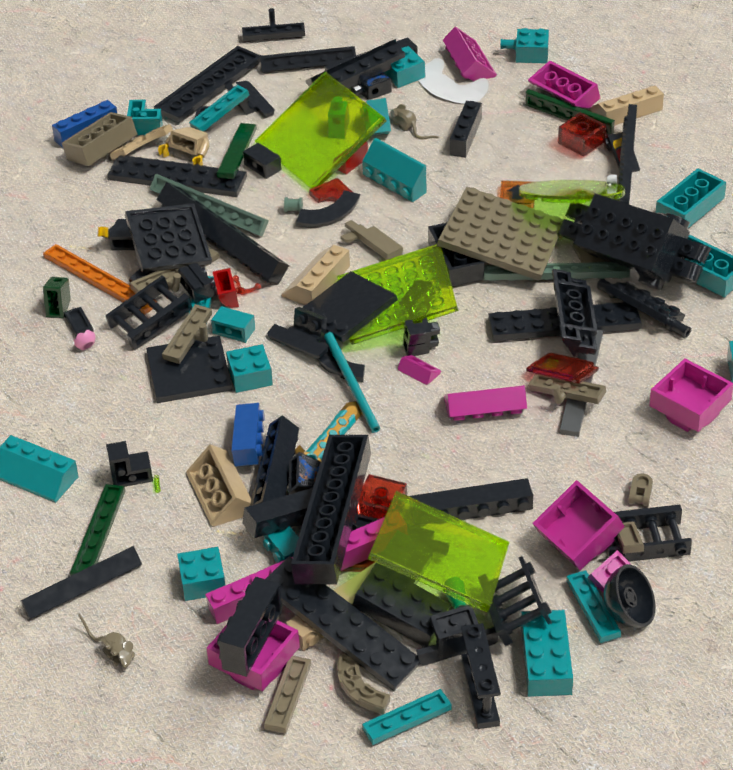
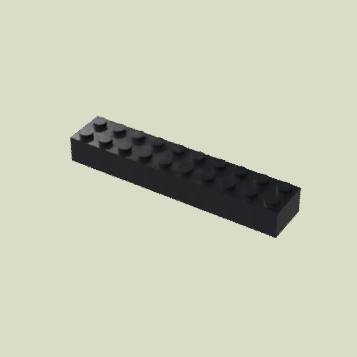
[291,434,371,585]

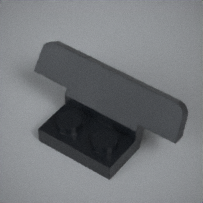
[225,81,275,117]
[267,307,329,359]
[416,604,498,665]

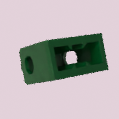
[43,277,71,319]

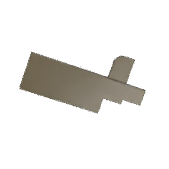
[340,220,403,260]

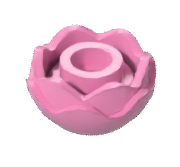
[73,330,96,350]

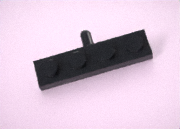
[242,8,305,42]

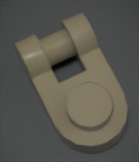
[628,473,653,507]

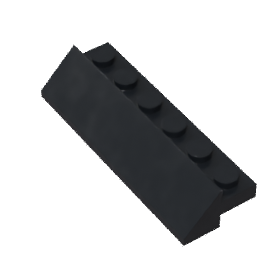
[305,39,405,97]
[552,269,598,358]

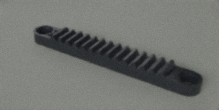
[617,104,637,204]

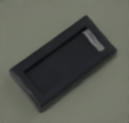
[64,307,94,337]

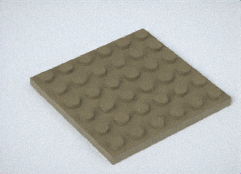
[437,186,563,281]

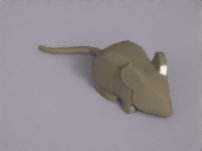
[389,104,439,139]
[78,614,135,668]

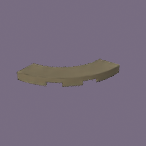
[337,653,390,715]

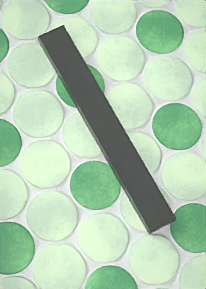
[560,330,603,437]

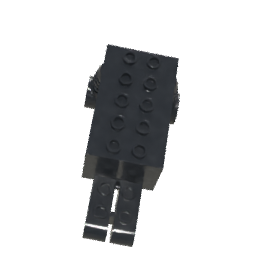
[557,193,711,290]

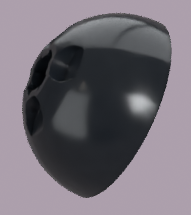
[604,564,656,628]

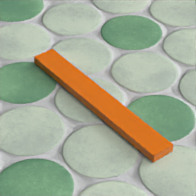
[43,244,157,315]

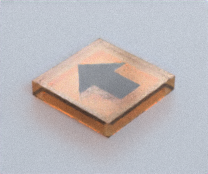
[500,180,536,208]

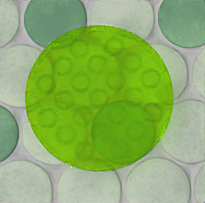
[519,180,625,203]

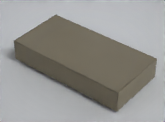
[616,522,644,554]

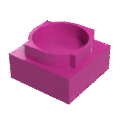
[649,358,733,432]
[532,480,625,571]
[206,621,300,692]

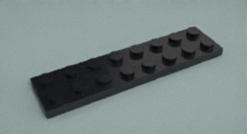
[153,46,261,123]
[107,155,247,197]
[488,302,642,341]
[266,556,421,691]

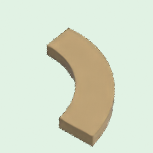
[110,124,173,160]

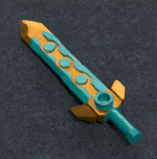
[295,401,362,462]

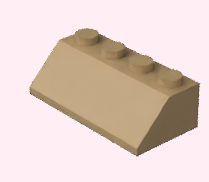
[589,85,664,125]
[282,245,350,305]
[186,444,251,527]

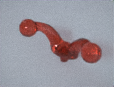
[233,275,261,295]

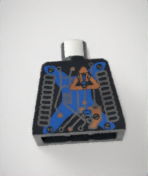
[351,73,392,100]
[288,452,321,494]

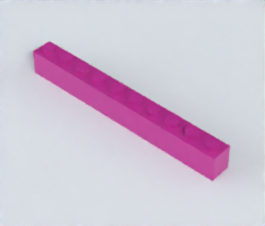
[205,512,407,624]

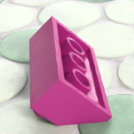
[443,26,497,82]
[528,61,600,108]
[443,385,527,421]

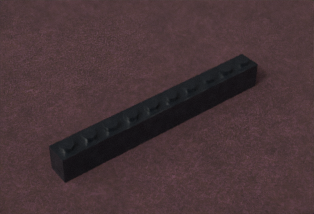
[156,182,290,284]

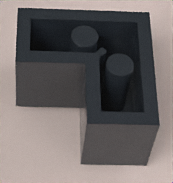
[106,441,153,487]

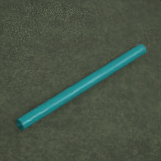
[324,332,380,433]

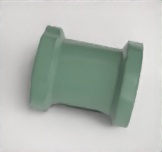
[284,197,303,213]

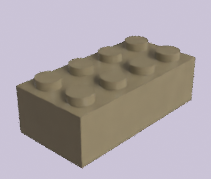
[62,112,137,166]

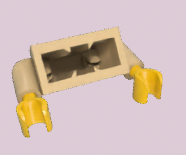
[158,127,210,166]

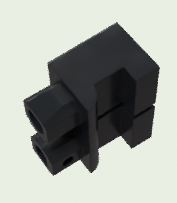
[402,318,440,356]

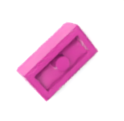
[398,355,441,385]

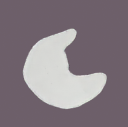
[418,58,489,104]

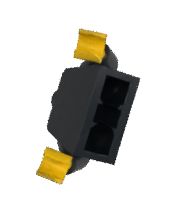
[97,219,135,250]

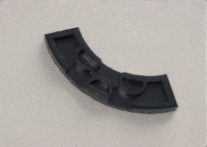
[296,190,360,227]
[317,339,365,382]

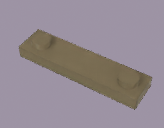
[264,656,311,734]

